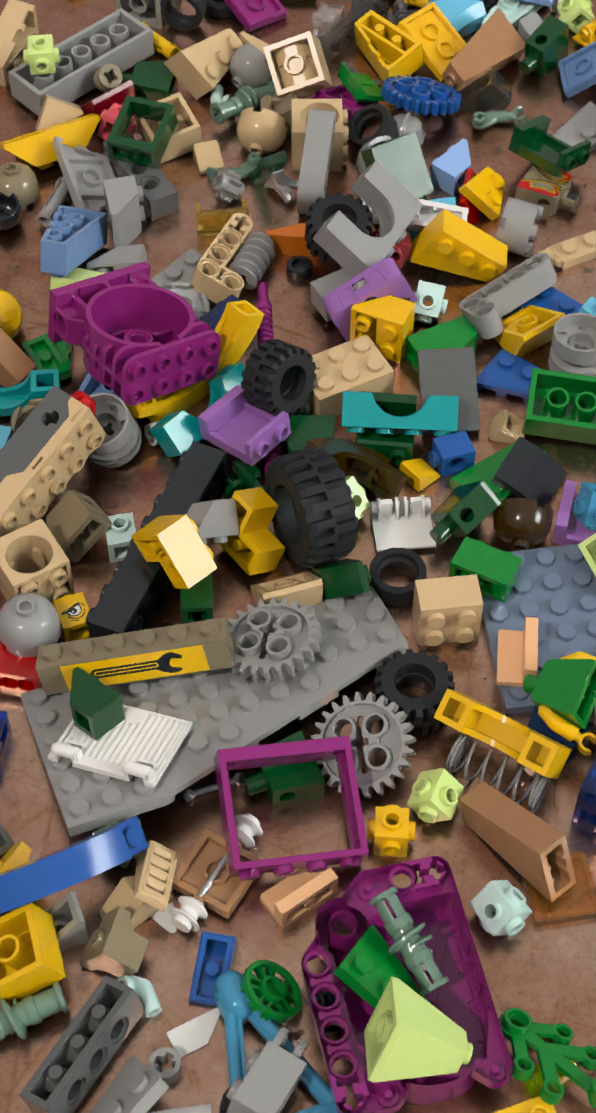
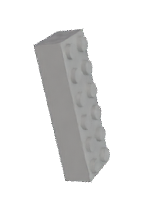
[8,8,154,116]

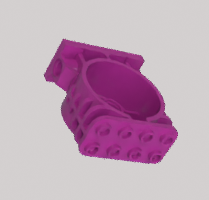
[48,261,221,406]

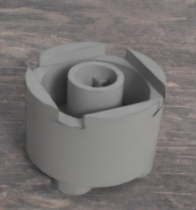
[495,197,544,258]

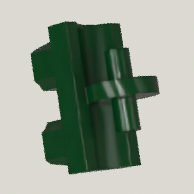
[224,459,265,499]

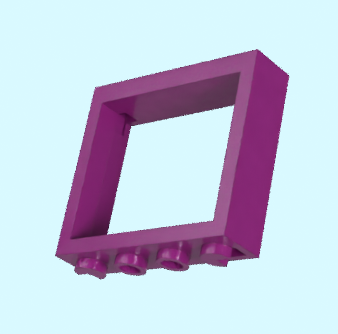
[214,736,369,881]

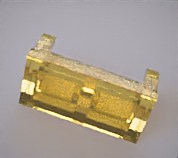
[194,199,249,236]

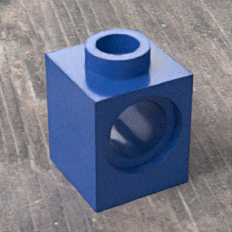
[429,430,476,478]

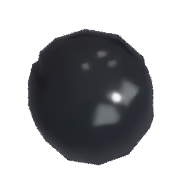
[0,192,22,231]

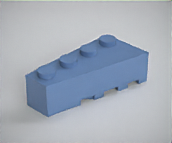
[40,205,108,278]

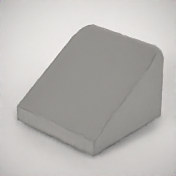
[517,11,543,40]

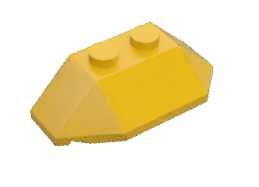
[0,113,100,170]

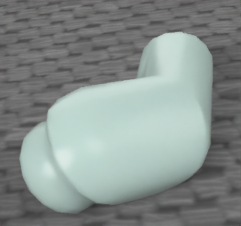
[210,84,229,104]
[117,975,162,1018]

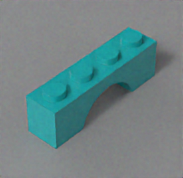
[149,362,245,458]
[0,369,62,417]
[342,391,459,436]

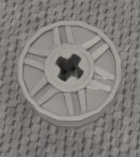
[548,312,596,377]
[88,392,142,468]

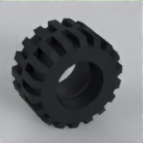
[305,192,373,266]
[241,339,316,416]
[374,649,455,736]

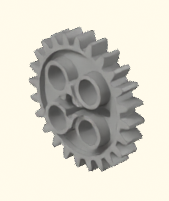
[228,597,323,684]
[311,692,416,799]

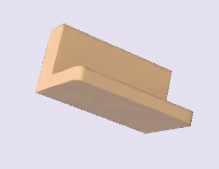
[496,617,538,687]
[260,868,338,929]

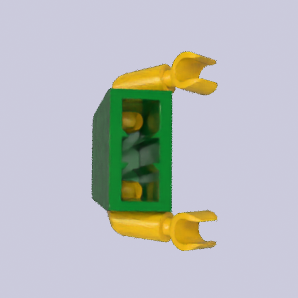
[523,651,596,756]

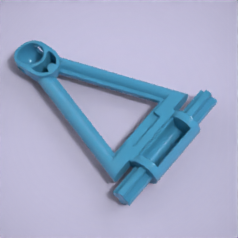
[214,970,344,1113]

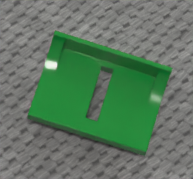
[337,63,386,103]

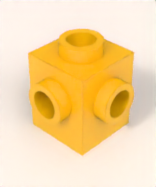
[367,805,415,857]

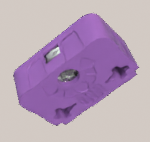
[322,257,417,342]

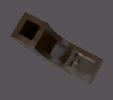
[305,437,407,502]

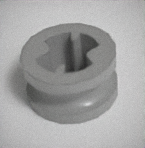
[149,1047,182,1085]

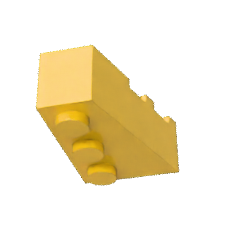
[354,10,424,81]
[410,209,508,283]

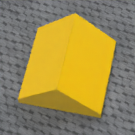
[494,305,565,358]

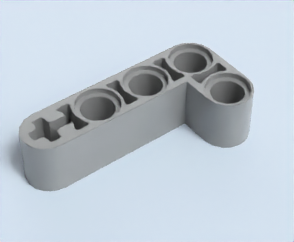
[297,109,336,215]
[459,253,558,339]

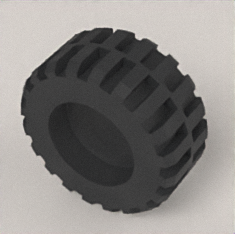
[264,447,358,568]

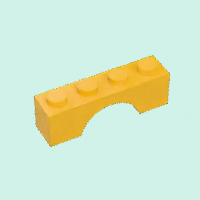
[433,688,572,779]

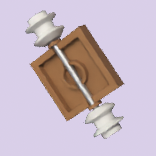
[170,813,263,933]

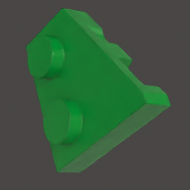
[21,333,72,381]

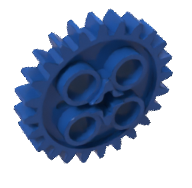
[381,75,462,116]

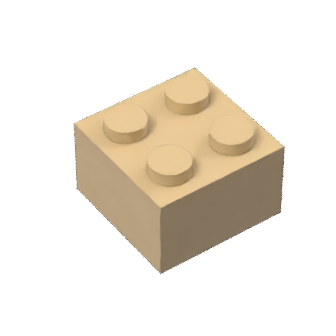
[136,92,203,164]
[412,574,483,646]

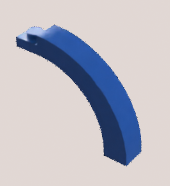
[0,816,149,914]

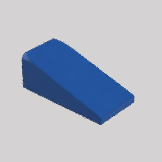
[188,931,237,1007]

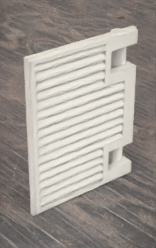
[47,704,193,788]

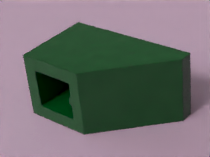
[312,558,371,599]
[70,666,125,741]

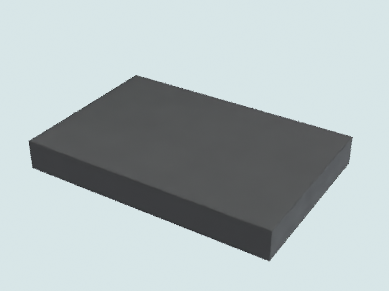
[417,347,480,435]

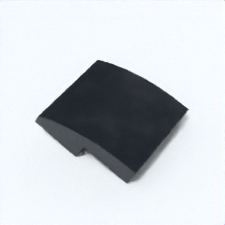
[492,436,567,509]

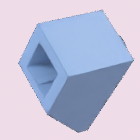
[430,138,471,197]

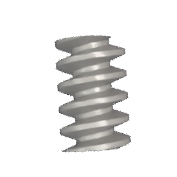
[228,232,275,290]

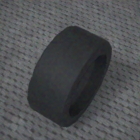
[160,0,207,31]
[348,104,397,151]
[369,548,427,607]

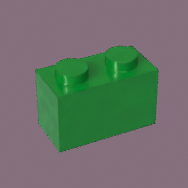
[449,536,522,603]

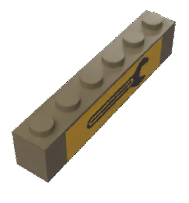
[36,617,234,695]

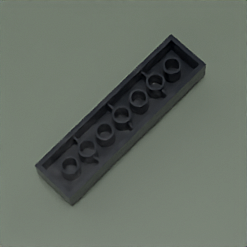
[85,441,227,638]

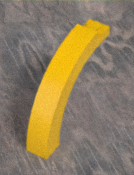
[124,300,265,422]

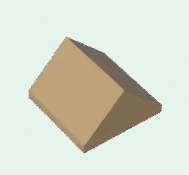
[250,571,323,607]

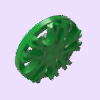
[240,960,302,1024]

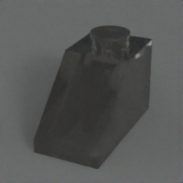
[457,68,513,113]

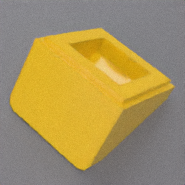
[399,458,440,492]

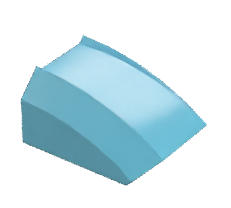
[421,0,486,37]

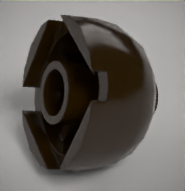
[493,498,553,551]

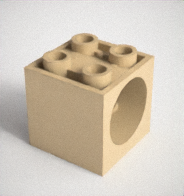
[263,31,333,99]
[291,99,348,172]
[0,518,75,604]

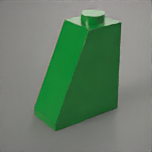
[405,315,479,373]

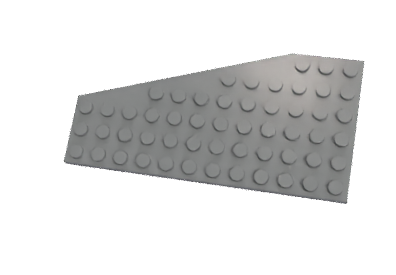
[20,586,408,837]

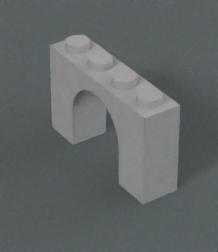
[312,160,423,277]

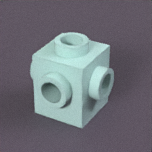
[414,280,448,324]
[469,880,532,936]

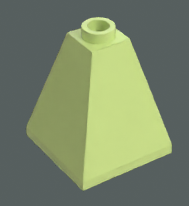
[364,976,473,1082]

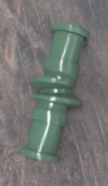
[210,80,277,125]
[368,886,450,997]
[0,981,70,1041]

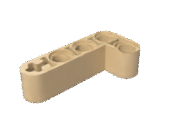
[190,213,253,307]

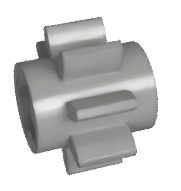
[212,169,245,203]

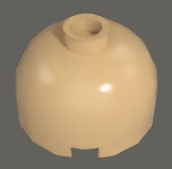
[237,107,288,155]

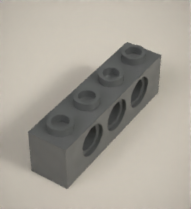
[102,132,179,221]
[19,975,145,1113]

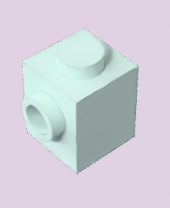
[105,512,136,563]

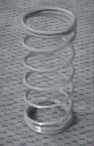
[445,733,551,813]

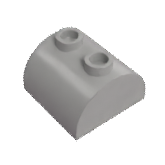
[116,0,164,29]

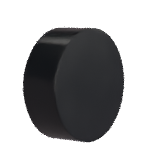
[286,256,313,281]

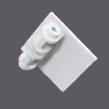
[369,495,436,552]

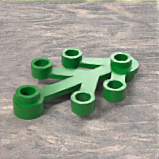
[499,1008,596,1109]

